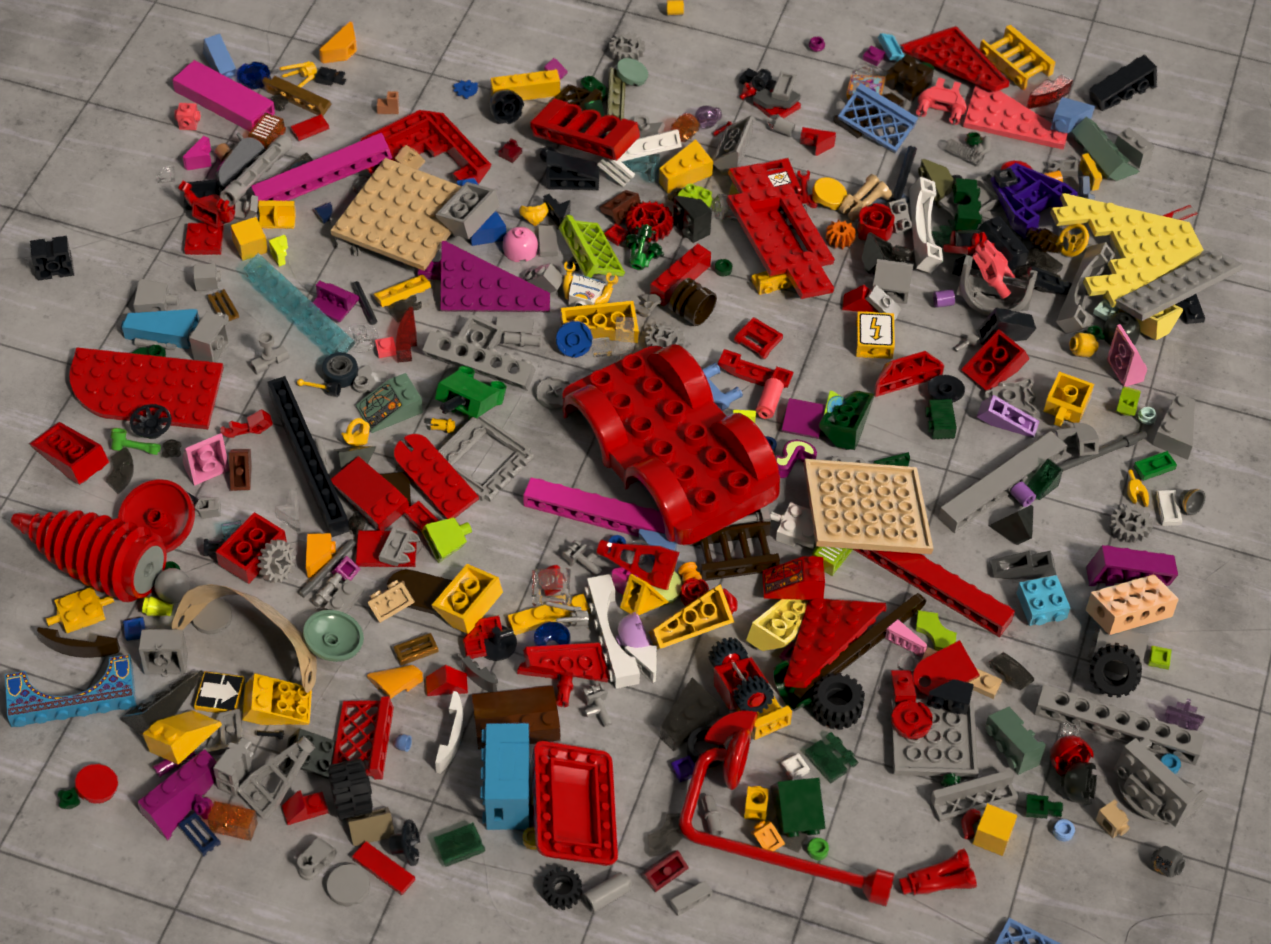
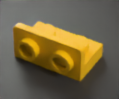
[751,271,792,295]

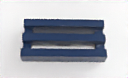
[178,812,221,857]

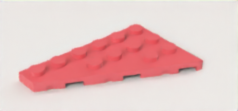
[963,84,1068,150]

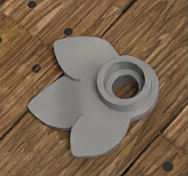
[353,365,387,393]

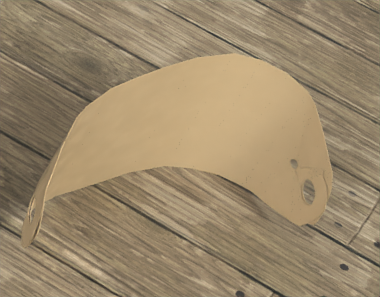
[172,584,317,693]

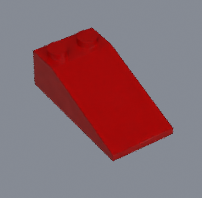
[30,422,109,485]
[331,456,409,531]

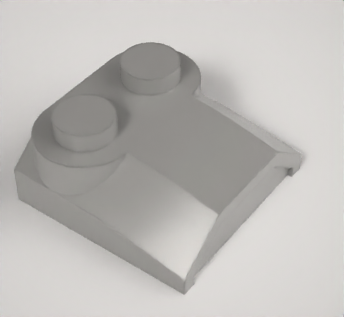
[458,314,504,360]

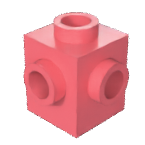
[175,103,201,130]

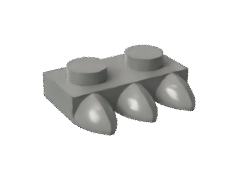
[379,526,420,567]

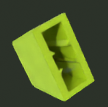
[421,518,472,563]

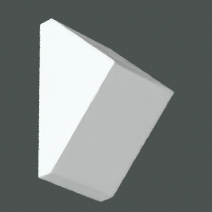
[625,646,657,683]

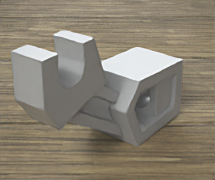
[194,497,221,519]

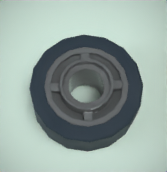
[322,352,358,388]

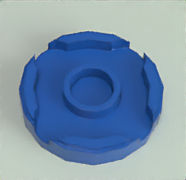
[556,320,593,358]

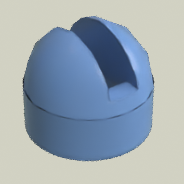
[394,734,412,752]

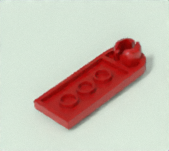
[394,434,479,519]

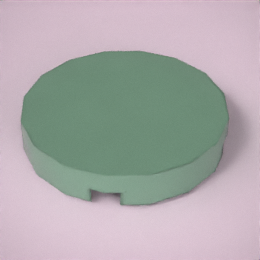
[616,58,649,86]

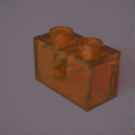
[207,801,258,841]

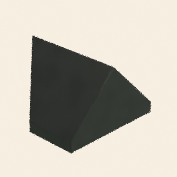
[337,446,376,470]
[988,505,1034,545]

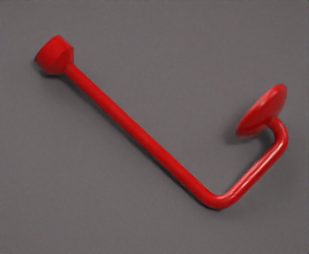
[679,728,895,907]

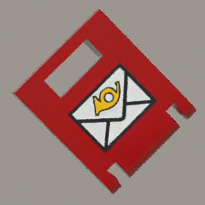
[761,158,801,194]

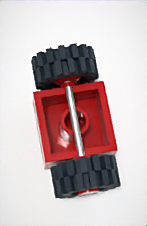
[708,637,774,713]

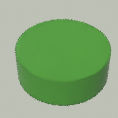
[807,838,829,860]

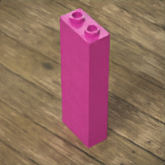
[172,60,275,133]

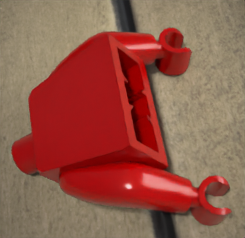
[178,180,235,228]

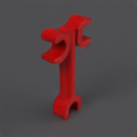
[796,170,818,208]

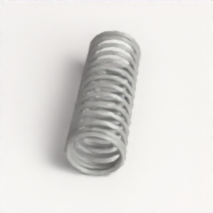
[946,138,985,166]

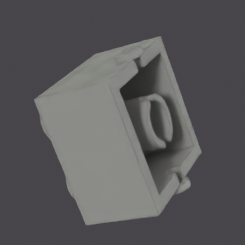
[139,629,188,677]

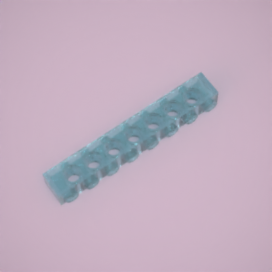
[243,253,356,354]

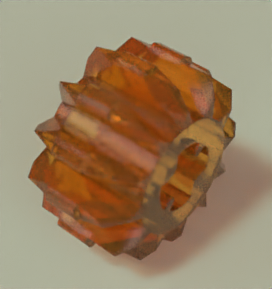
[670,113,700,142]

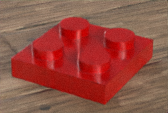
[184,223,224,255]

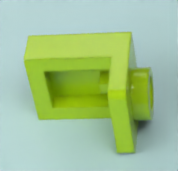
[1116,386,1141,416]

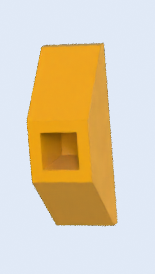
[319,21,357,63]

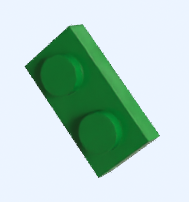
[1133,451,1177,481]

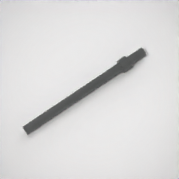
[1046,431,1147,477]

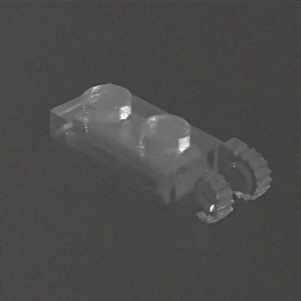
[615,317,635,362]

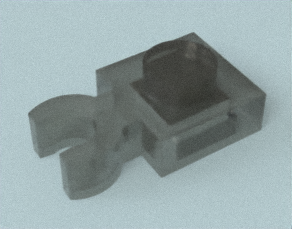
[388,295,422,323]

